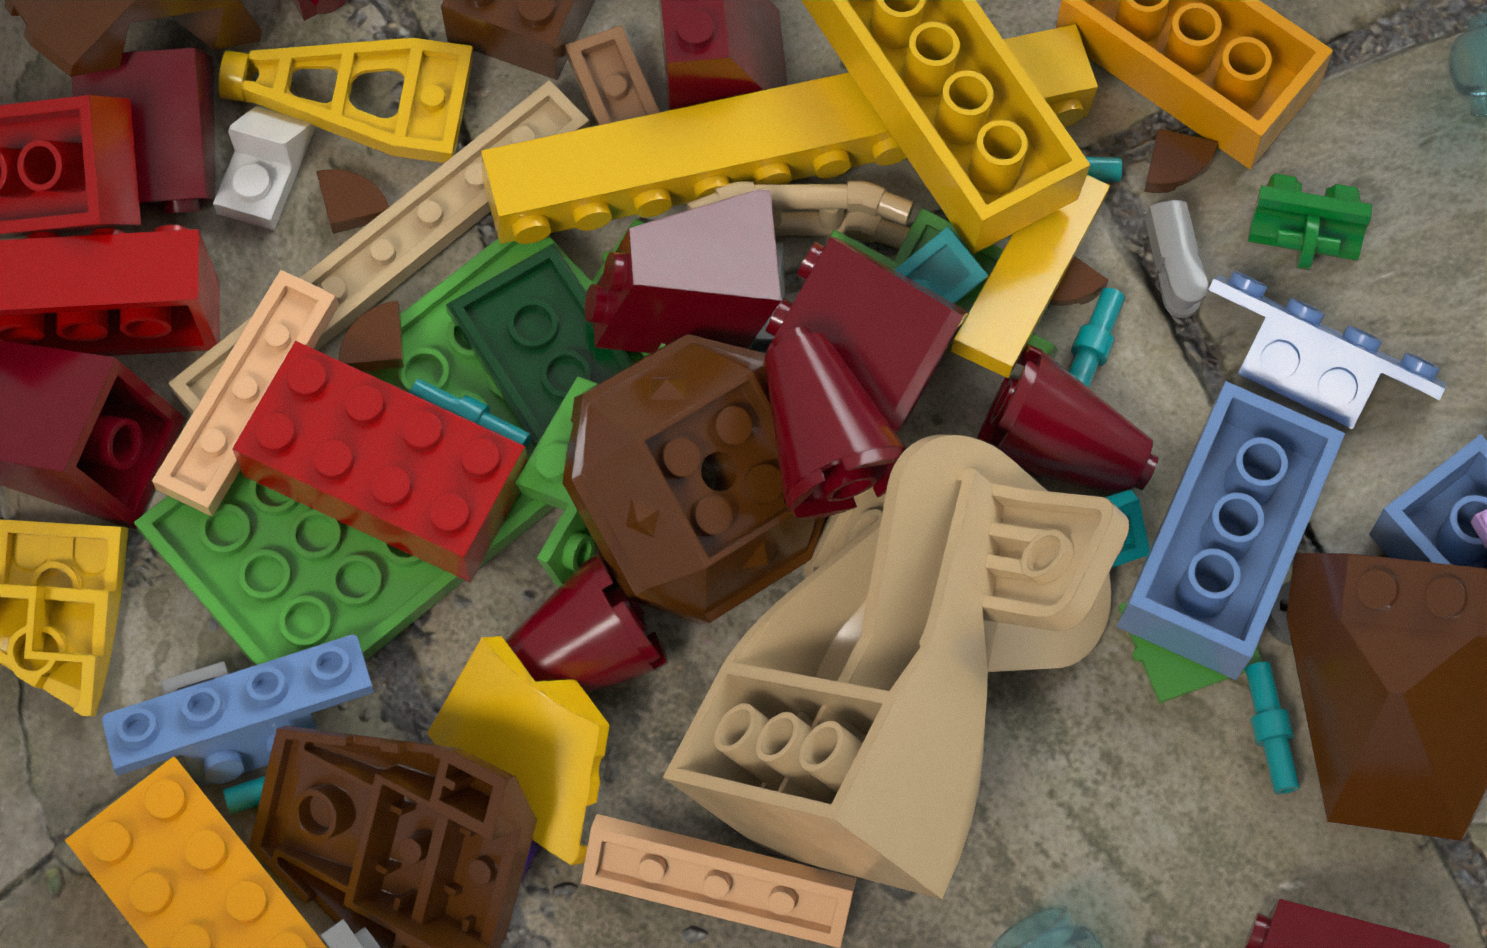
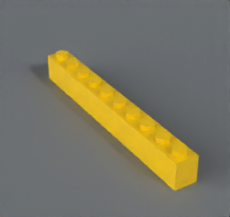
[481,24,1098,244]

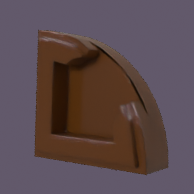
[1144,129,1218,193]
[316,169,389,234]
[1047,256,1108,308]
[338,301,404,371]

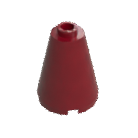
[764,327,907,520]
[977,345,1159,494]
[505,552,668,694]

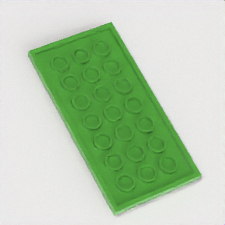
[134,236,651,666]

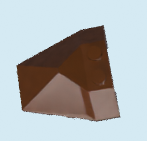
[4,0,262,77]
[1286,553,1487,841]
[249,726,537,948]

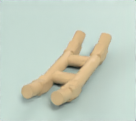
[687,181,914,250]

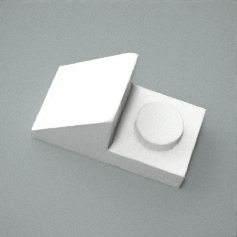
[213,105,316,231]

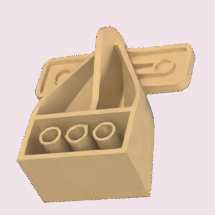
[663,434,1129,899]

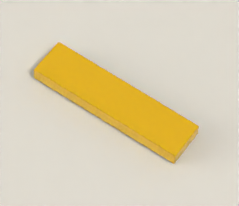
[951,175,1110,378]

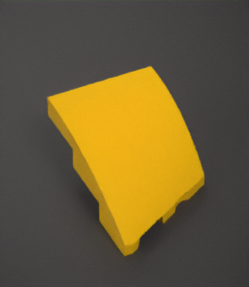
[0,519,128,716]
[427,636,610,865]

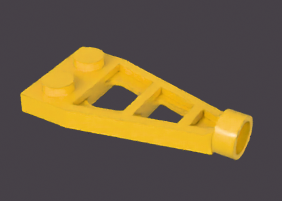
[219,38,474,163]

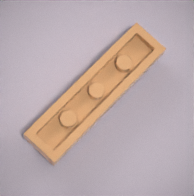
[152,270,339,517]
[581,814,857,948]

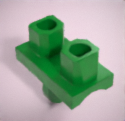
[1248,173,1372,270]

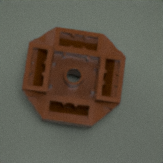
[562,334,825,625]

